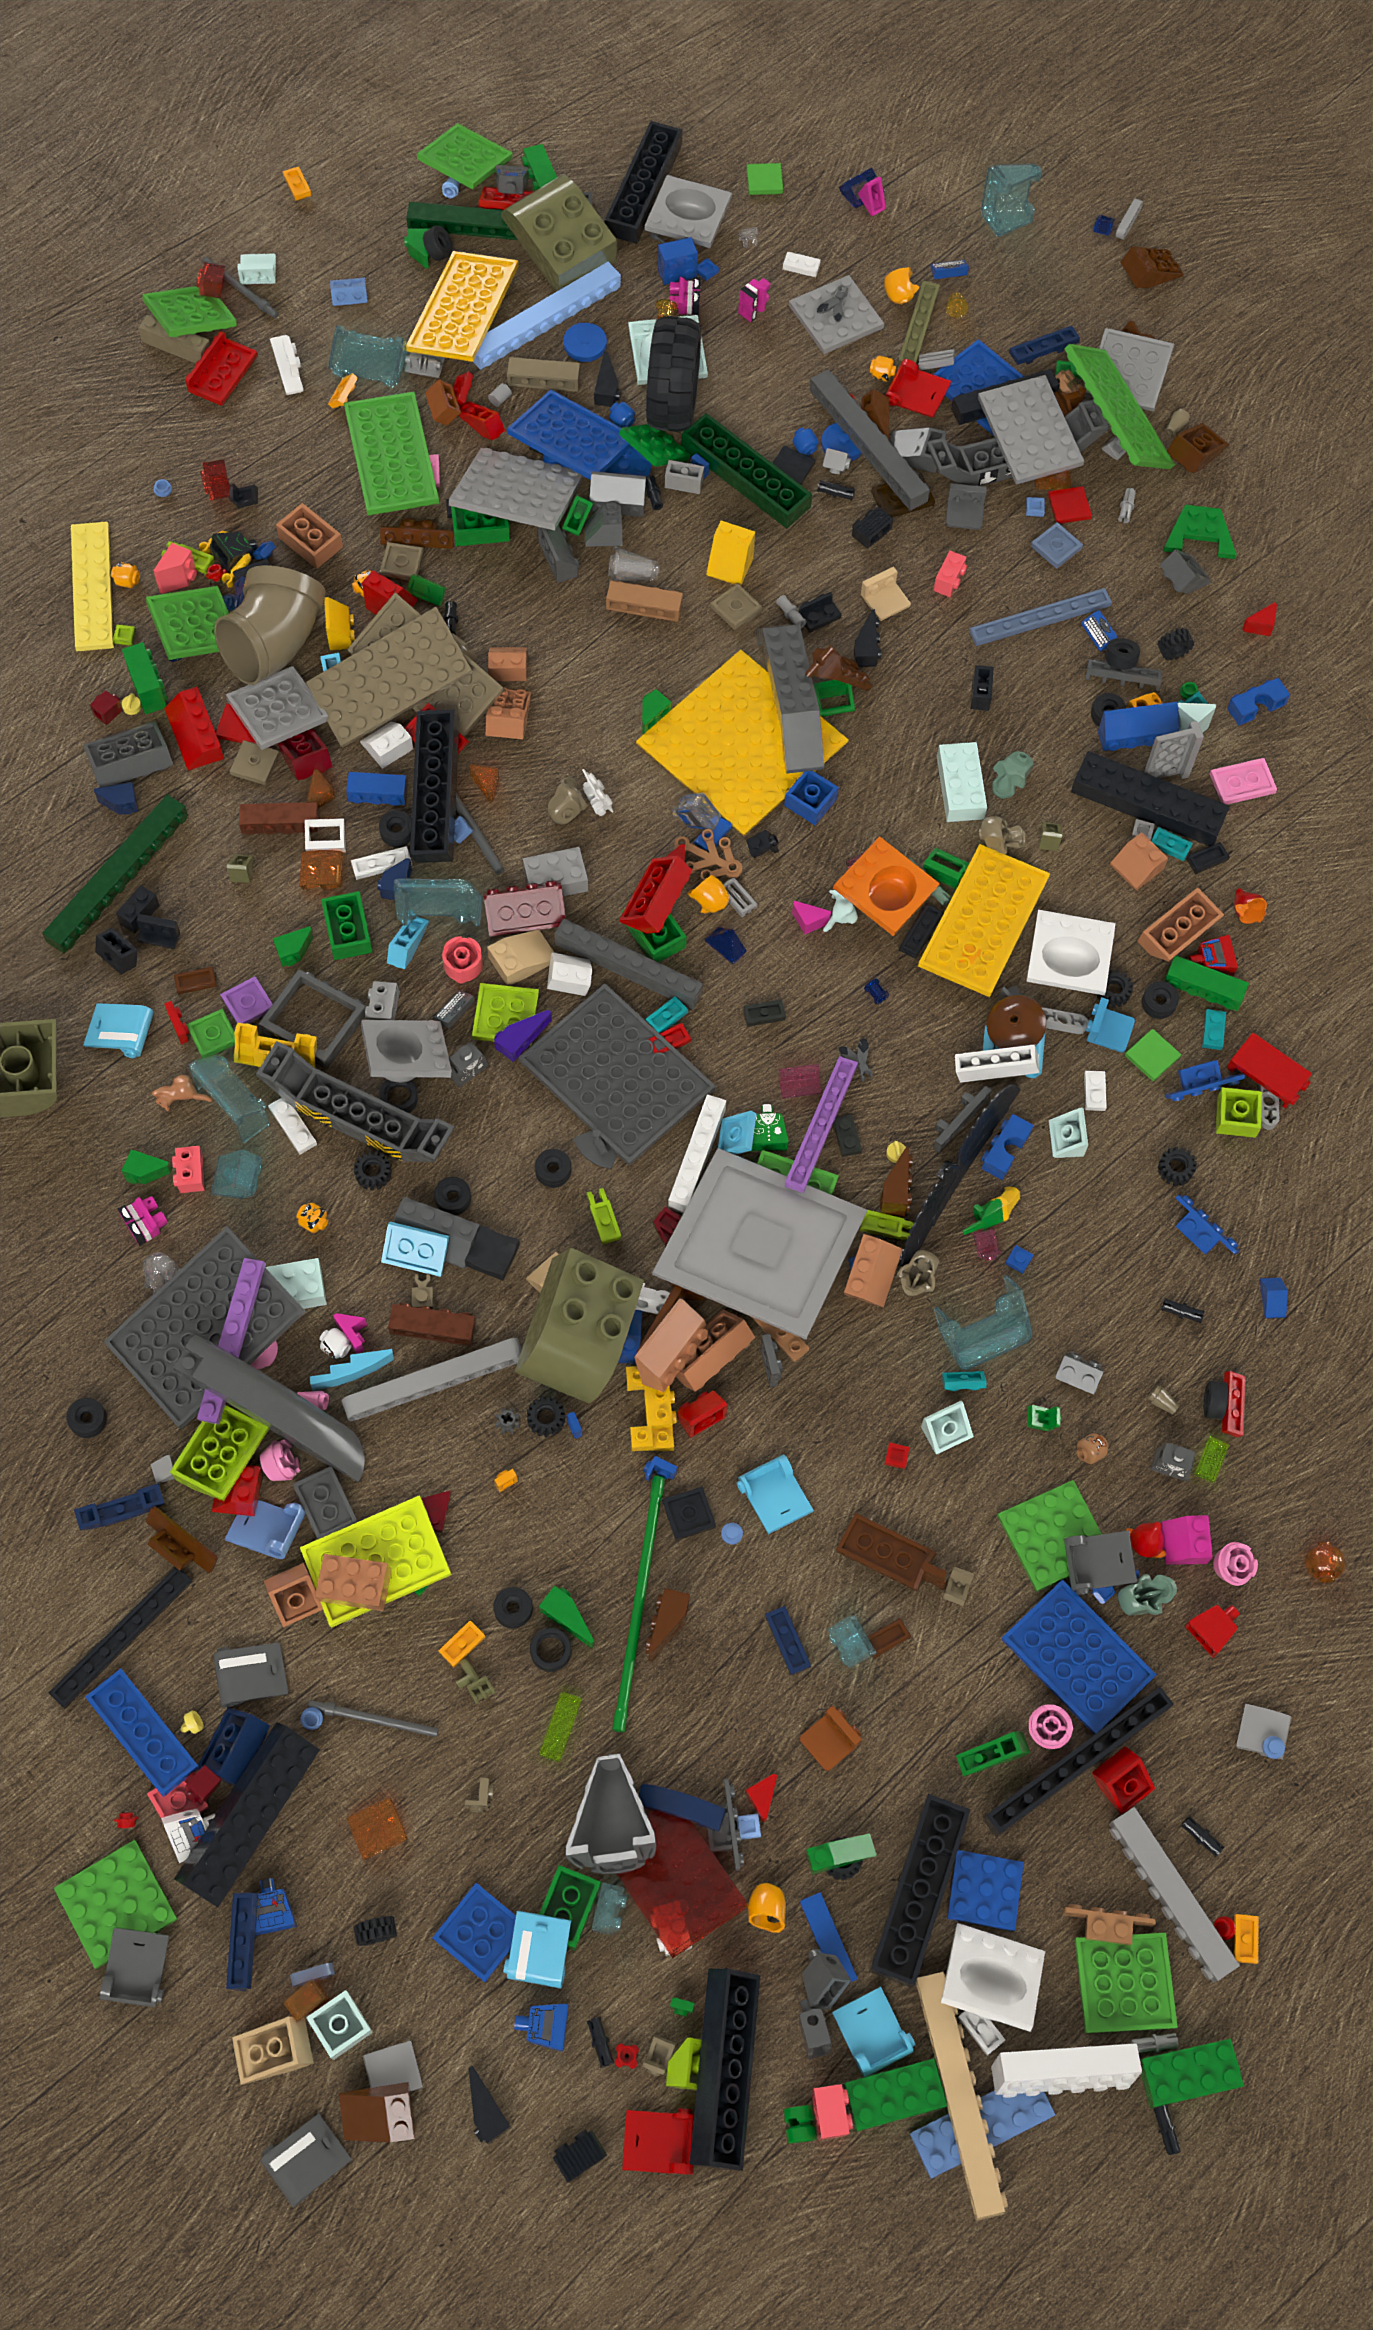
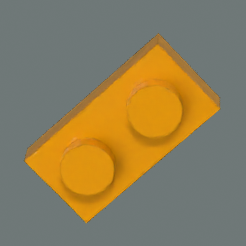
[283,167,311,201]
[328,373,358,409]
[438,1621,486,1668]
[1233,1914,1259,1964]

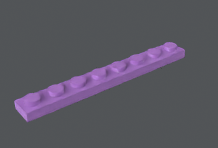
[785,1056,858,1193]
[197,1258,266,1425]

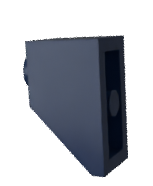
[94,782,138,815]
[377,858,412,902]

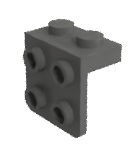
[946,484,987,530]

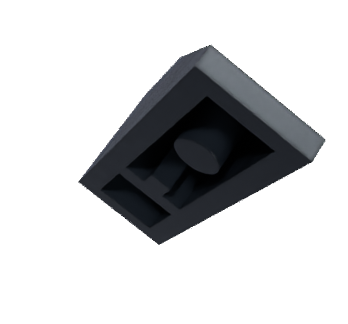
[594,351,621,407]
[468,2065,511,2144]

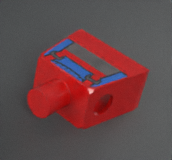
[1188,935,1238,976]

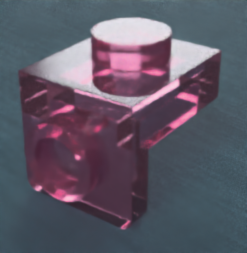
[973,1229,1002,1261]

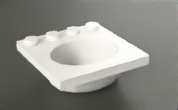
[1027,910,1116,995]
[941,1923,1045,2032]

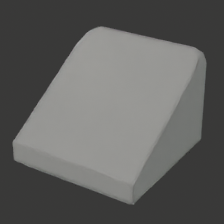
[1101,436,1126,460]
[151,1454,175,1484]

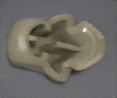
[547,777,587,825]
[979,816,1027,855]
[897,1250,940,1297]

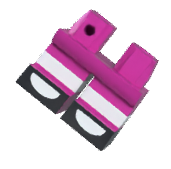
[669,277,701,315]
[738,278,770,322]
[117,1196,168,1246]

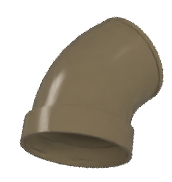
[214,566,326,685]

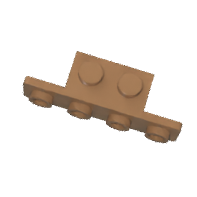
[752,1317,809,1362]
[1062,1904,1156,1945]

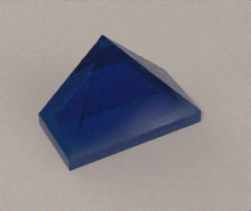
[705,927,747,965]

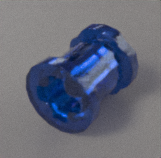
[864,978,889,1005]

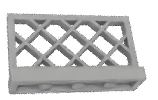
[1144,721,1204,779]

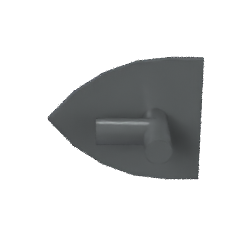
[573,1129,617,1169]

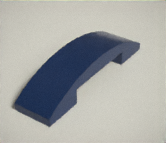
[74,1484,164,1530]
[638,1784,726,1832]

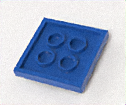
[947,1850,1024,1932]
[432,1883,516,1983]

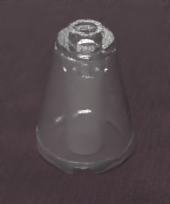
[608,546,660,583]

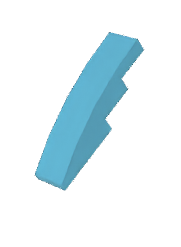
[310,1349,394,1391]

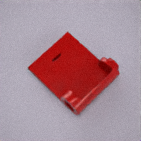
[885,359,951,418]
[622,2109,694,2175]

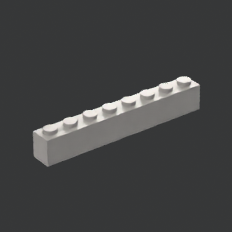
[1109,1807,1240,1983]

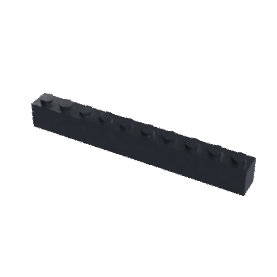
[983,1687,1174,1838]

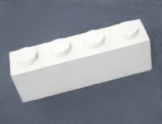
[955,1045,1039,1083]

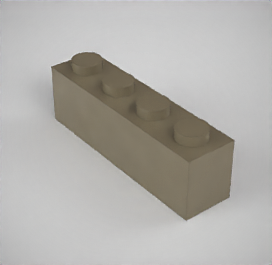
[138,315,210,363]
[507,357,580,392]

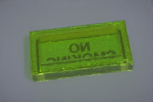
[1194,1436,1229,1484]

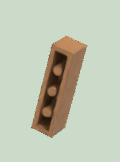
[606,581,683,622]

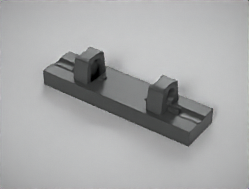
[933,1086,992,1153]

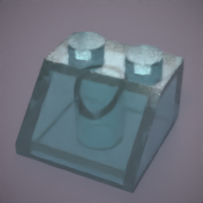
[211,1149,262,1199]

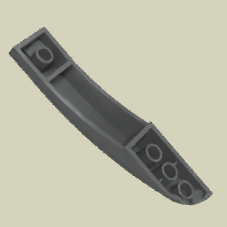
[173,1334,365,1483]

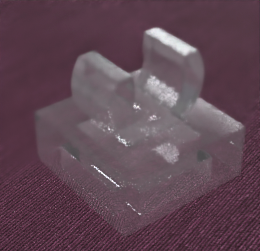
[738,227,759,248]

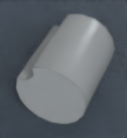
[488,383,512,407]

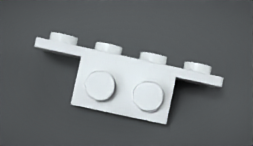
[270,335,303,395]

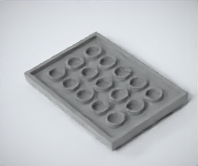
[978,375,1084,484]

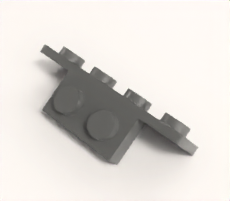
[707,1779,744,1873]

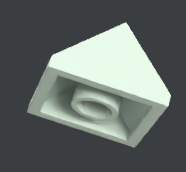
[1178,703,1216,733]
[1049,1107,1088,1158]
[921,1401,974,1454]

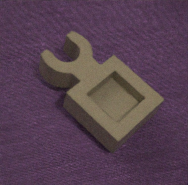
[412,1274,433,1309]

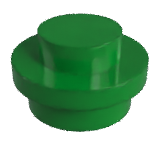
[1180,682,1199,700]

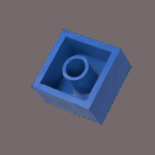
[658,237,698,285]
[784,771,839,826]

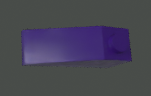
[494,1010,552,1062]

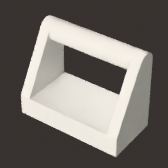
[305,819,346,854]

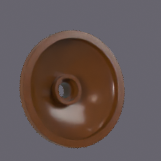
[987,995,1046,1049]

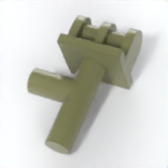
[456,1658,495,1704]

